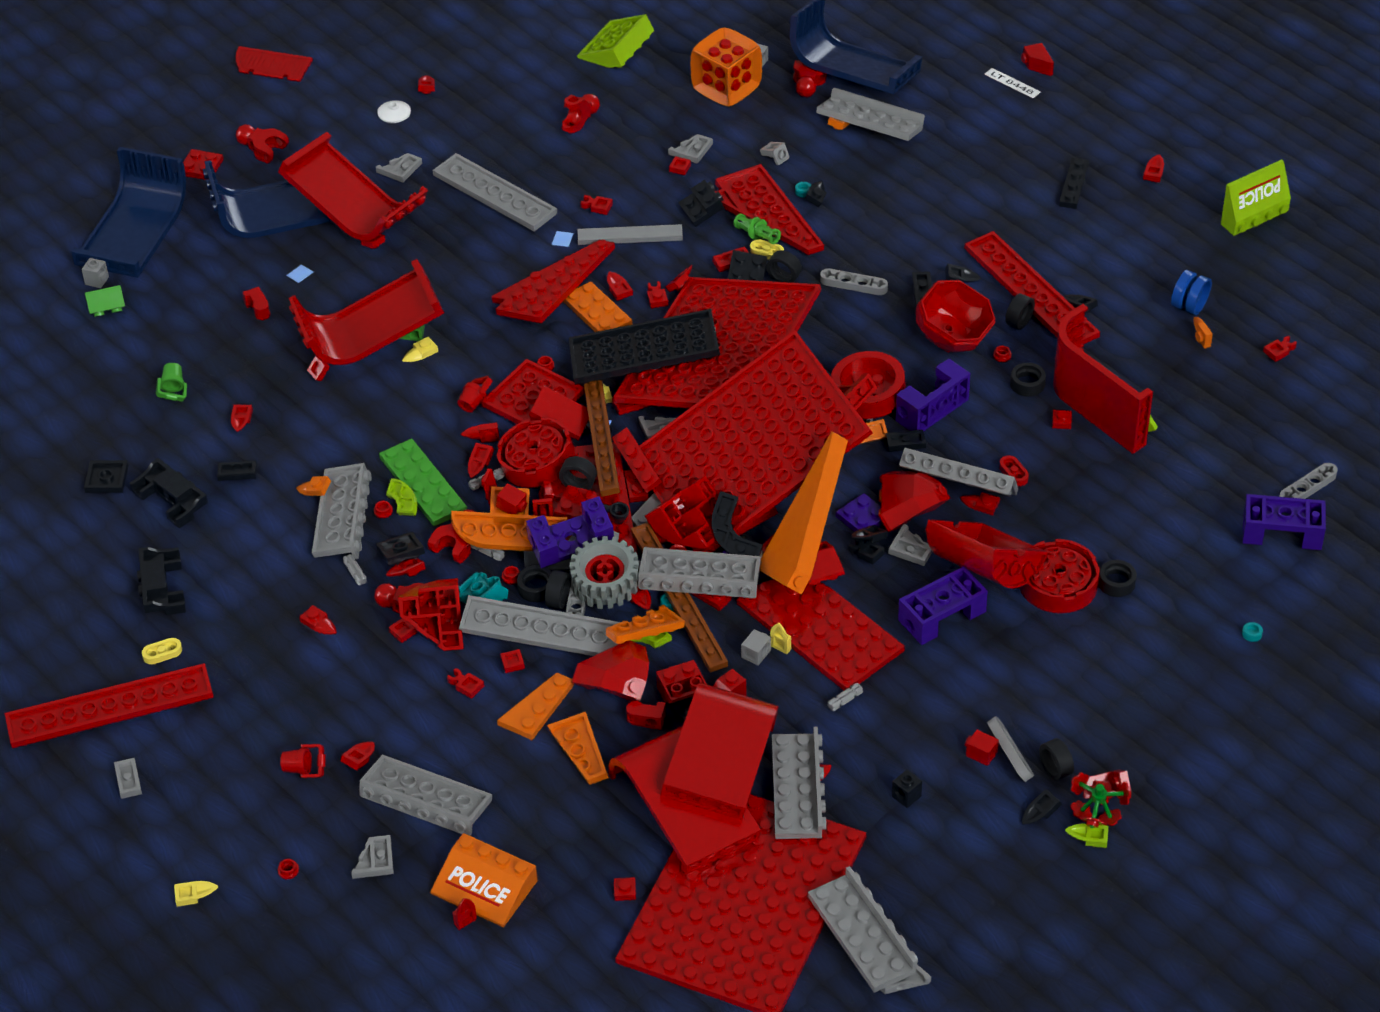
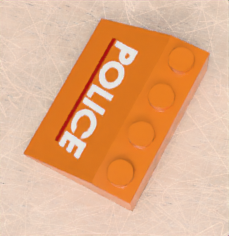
[431,833,538,928]

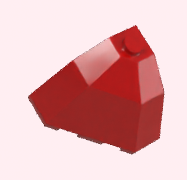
[878,471,950,532]
[645,476,716,549]
[398,578,464,651]
[571,640,649,702]

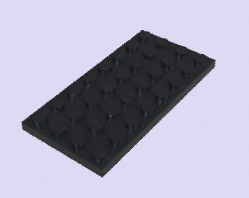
[569,309,720,385]

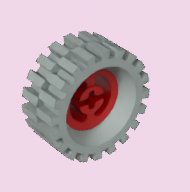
[570,536,639,609]

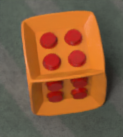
[690,28,762,106]

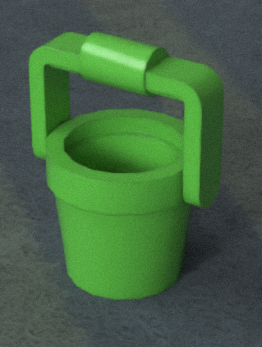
[156,363,187,401]

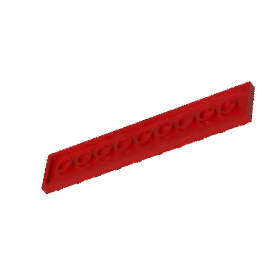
[964,231,1100,345]
[4,663,214,748]

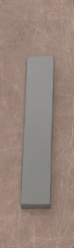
[578,224,683,245]

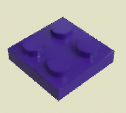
[836,493,883,532]

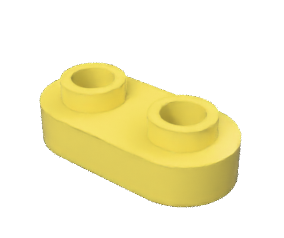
[750,239,784,260]
[142,638,182,664]

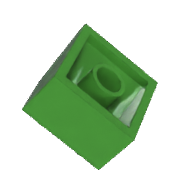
[85,285,125,317]

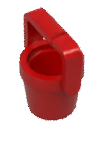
[457,376,493,413]
[280,744,326,778]

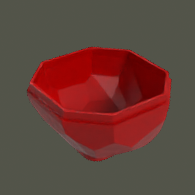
[916,280,996,353]

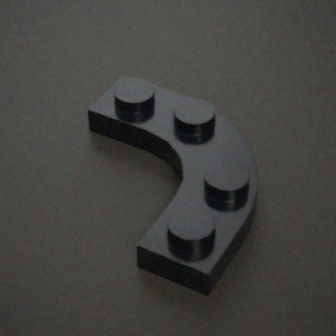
[712,491,763,556]

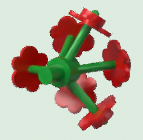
[1070,772,1131,828]

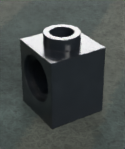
[892,770,922,808]

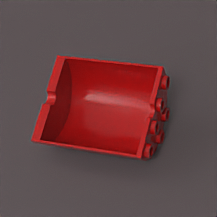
[925,519,1048,588]

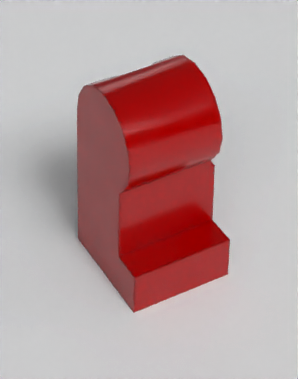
[242,286,271,320]
[626,701,666,730]

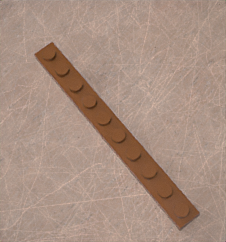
[584,380,620,497]
[631,523,728,673]

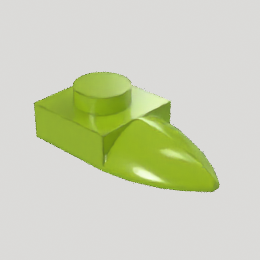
[1065,824,1109,848]

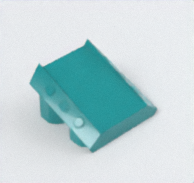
[459,572,508,604]

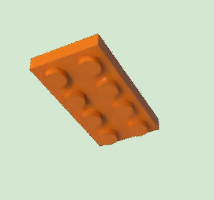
[563,281,632,332]

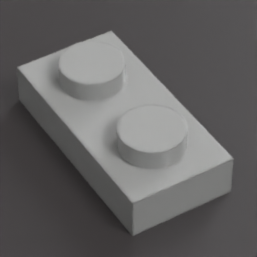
[114,758,142,799]

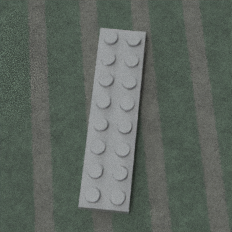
[433,153,557,231]
[459,595,620,656]

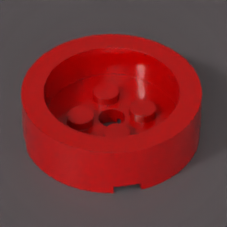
[831,351,906,419]
[497,417,575,488]
[1020,539,1100,613]

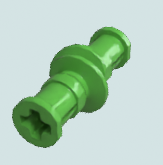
[734,213,781,244]

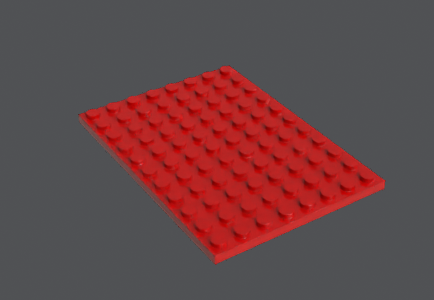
[613,277,822,408]
[639,330,873,552]
[615,794,867,1012]

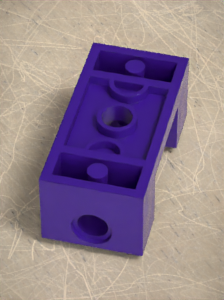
[896,359,970,432]
[1243,494,1326,550]
[526,496,614,568]
[898,566,988,645]

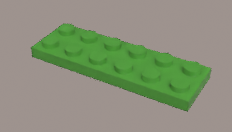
[379,438,467,527]

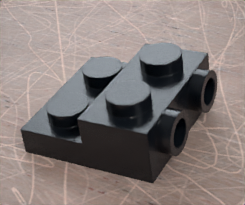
[678,180,724,227]

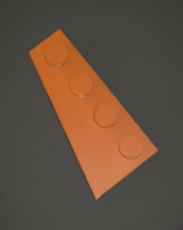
[606,605,685,644]
[497,673,575,740]
[547,711,609,785]

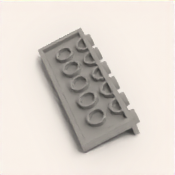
[816,88,925,141]
[899,448,1019,496]
[312,463,372,559]
[638,547,761,598]
[772,727,826,839]
[360,754,492,836]
[808,866,918,993]

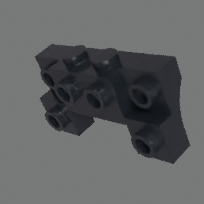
[130,458,208,528]
[137,547,186,615]

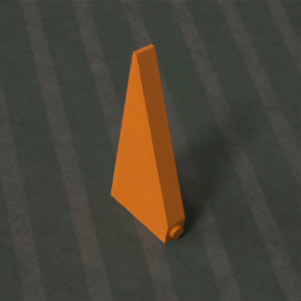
[759,431,848,594]

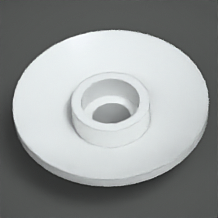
[378,100,411,123]

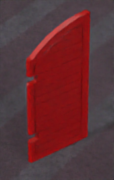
[236,46,313,82]

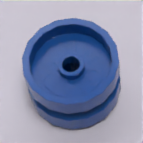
[1171,270,1212,315]

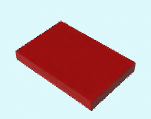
[529,385,589,440]

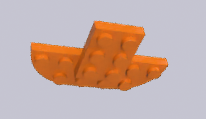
[451,486,567,551]

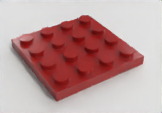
[481,359,585,424]

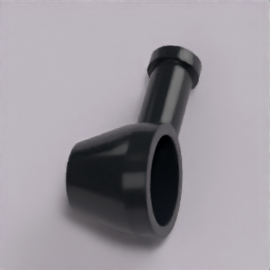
[603,502,629,524]

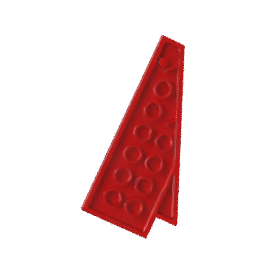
[715,164,824,255]
[492,240,615,323]

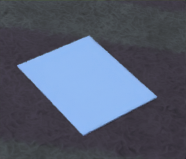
[552,231,573,247]
[286,265,313,283]

